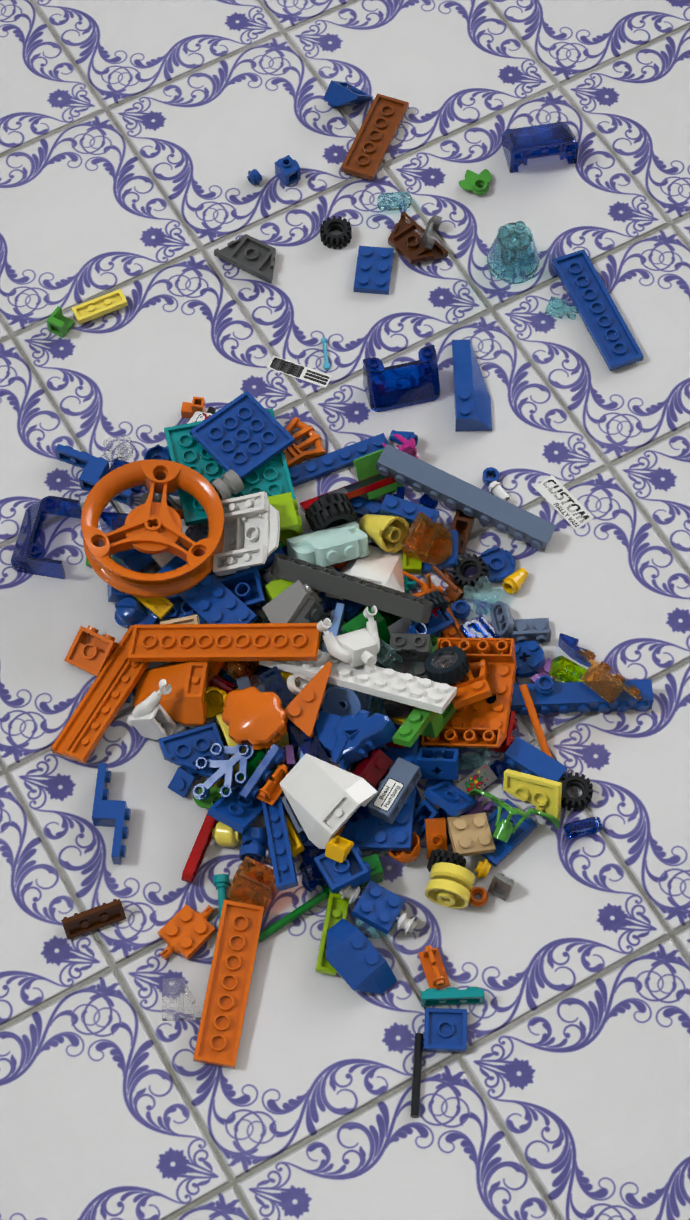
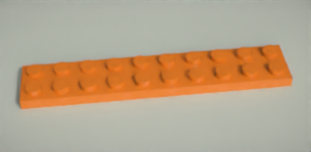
[127,623,322,662]

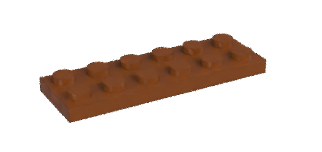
[341,93,409,181]

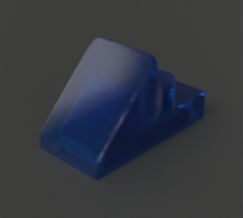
[300,845,326,881]

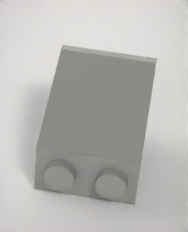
[262,580,324,623]

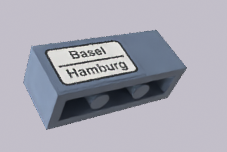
[368,757,422,825]

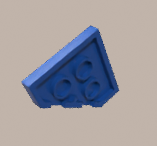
[158,722,234,780]

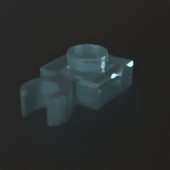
[545,296,578,320]

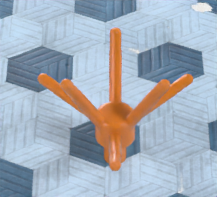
[403,571,443,597]

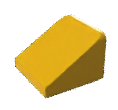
[325,835,354,863]

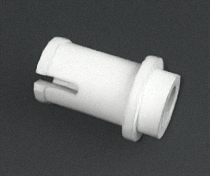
[488,481,511,502]

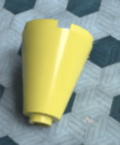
[359,514,410,553]

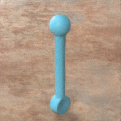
[321,338,331,370]

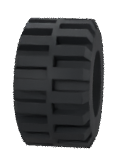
[305,493,357,532]

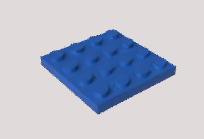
[190,391,295,480]

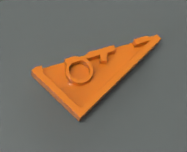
[284,661,333,739]

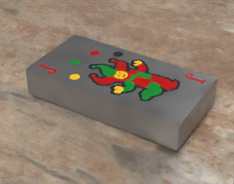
[455,763,498,797]

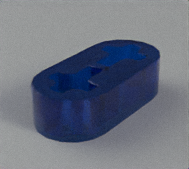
[563,817,603,838]

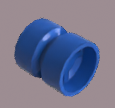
[239,827,268,864]

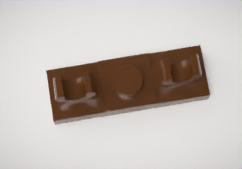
[61,899,126,940]

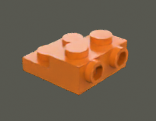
[64,625,118,676]

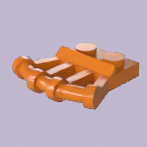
[284,417,327,468]
[452,659,492,709]

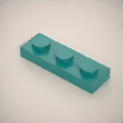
[421,987,485,1006]

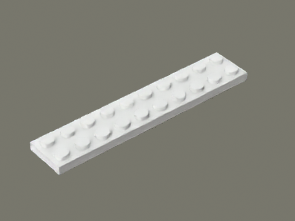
[259,650,457,714]

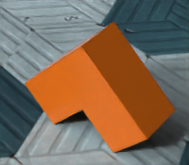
[181,397,206,419]

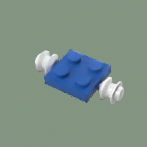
[339,880,417,935]

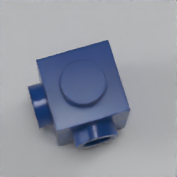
[275,155,301,187]

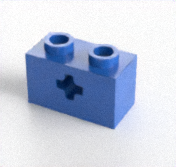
[417,747,460,780]

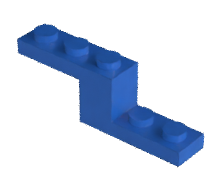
[55,444,134,506]
[349,494,439,530]
[92,763,131,865]

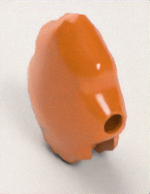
[222,687,288,750]

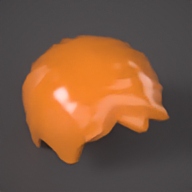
[387,832,421,864]

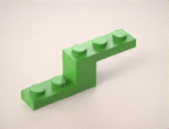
[392,701,457,747]

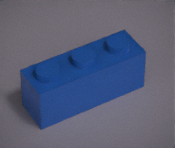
[503,736,567,782]

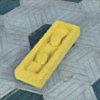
[72,289,128,325]

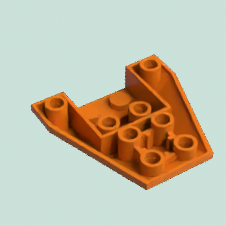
[133,661,217,726]

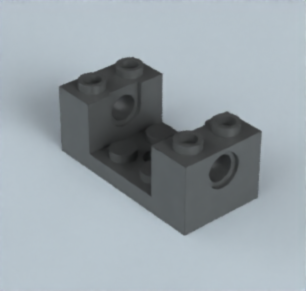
[384,633,433,718]

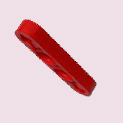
[181,813,218,884]

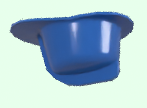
[115,597,158,627]

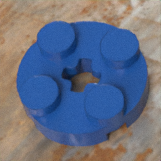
[515,641,545,678]

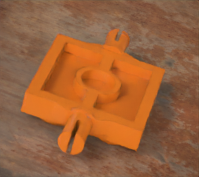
[158,904,216,960]

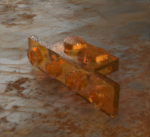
[578,649,644,704]

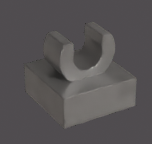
[488,872,515,901]

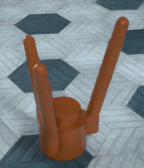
[432,565,465,604]

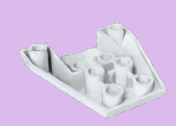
[326,545,404,600]
[279,753,378,853]

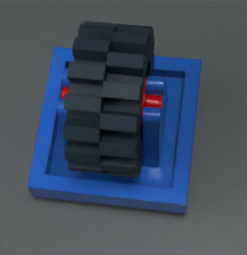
[411,590,455,637]

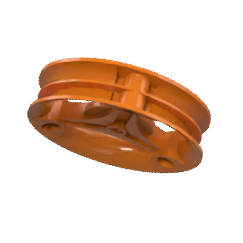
[81,459,225,598]

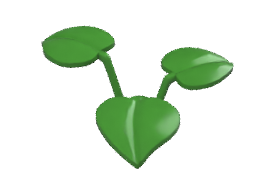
[468,789,560,843]

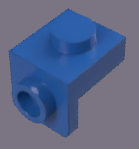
[168,767,201,798]

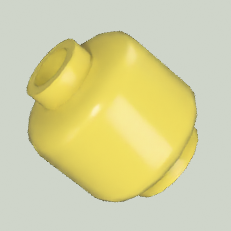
[212,822,242,847]

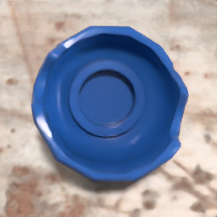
[144,444,171,461]

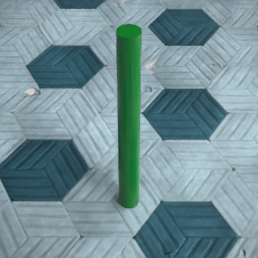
[258,891,328,942]

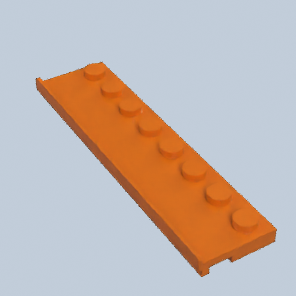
[50,625,150,764]

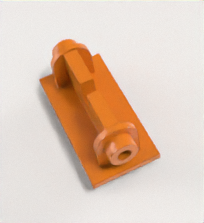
[256,764,289,806]
[418,945,450,989]

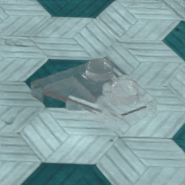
[162,978,202,1021]

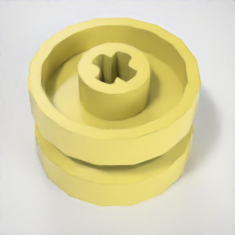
[425,862,475,909]

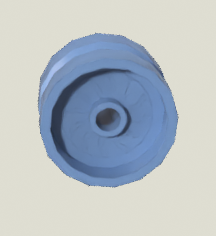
[321,685,371,717]

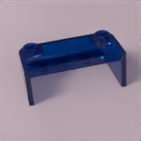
[11,496,82,579]

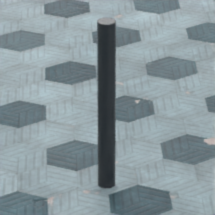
[410,1033,423,1118]

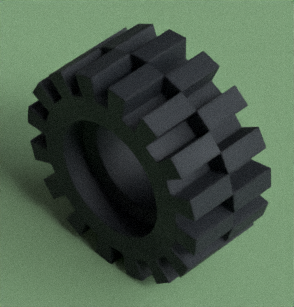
[320,216,352,249]
[452,554,489,591]
[558,772,593,812]
[427,849,466,872]

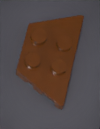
[388,211,448,264]

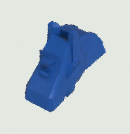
[315,709,397,771]

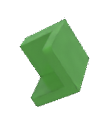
[46,306,75,338]

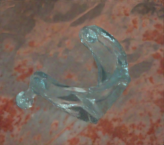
[450,747,491,771]

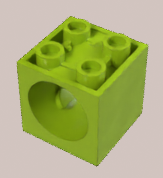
[268,492,303,546]

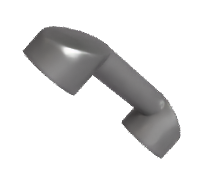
[423,215,442,250]

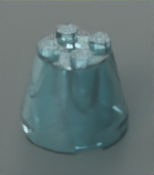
[487,221,540,284]

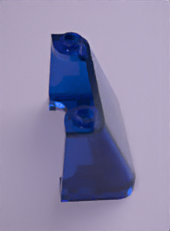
[501,121,578,173]
[363,345,440,412]

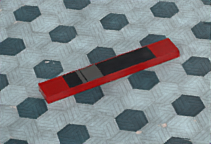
[299,473,397,514]

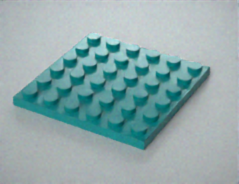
[164,408,296,526]

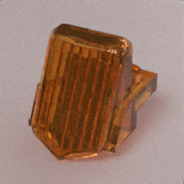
[401,512,452,566]

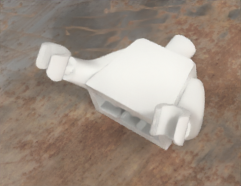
[317,605,380,667]
[127,679,196,740]

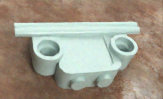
[286,521,372,567]

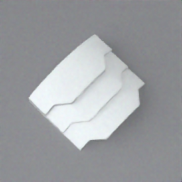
[213,491,280,576]

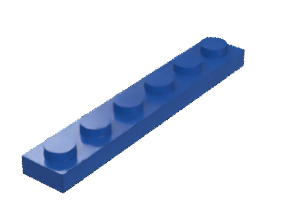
[288,433,390,487]
[261,787,298,892]

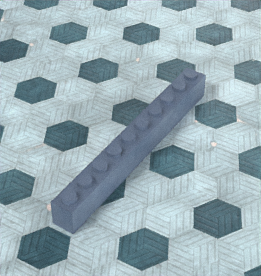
[375,444,556,550]

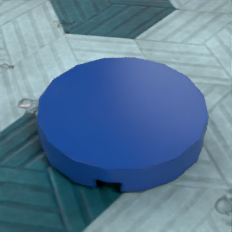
[480,547,516,583]

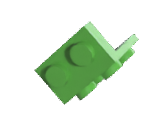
[353,448,403,500]

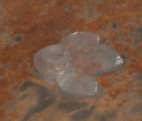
[100,434,133,462]

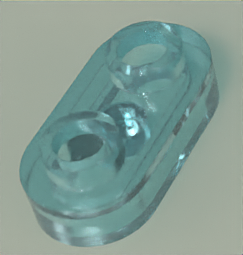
[377,192,412,211]

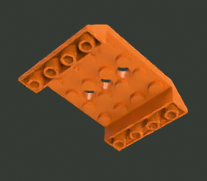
[421,638,517,748]

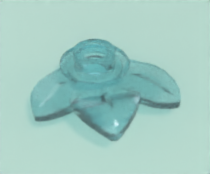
[463,576,502,614]

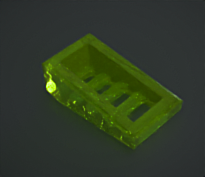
[549,655,591,682]

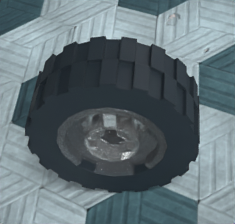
[424,646,470,685]

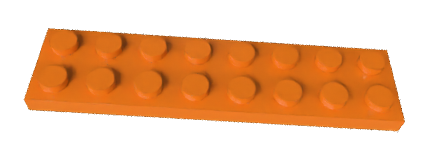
[193,900,264,1069]

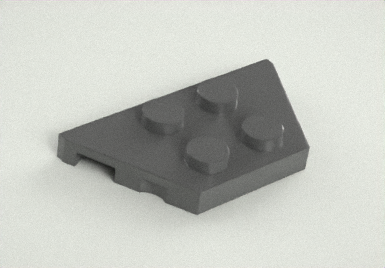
[214,234,276,284]

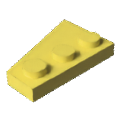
[503,769,562,820]

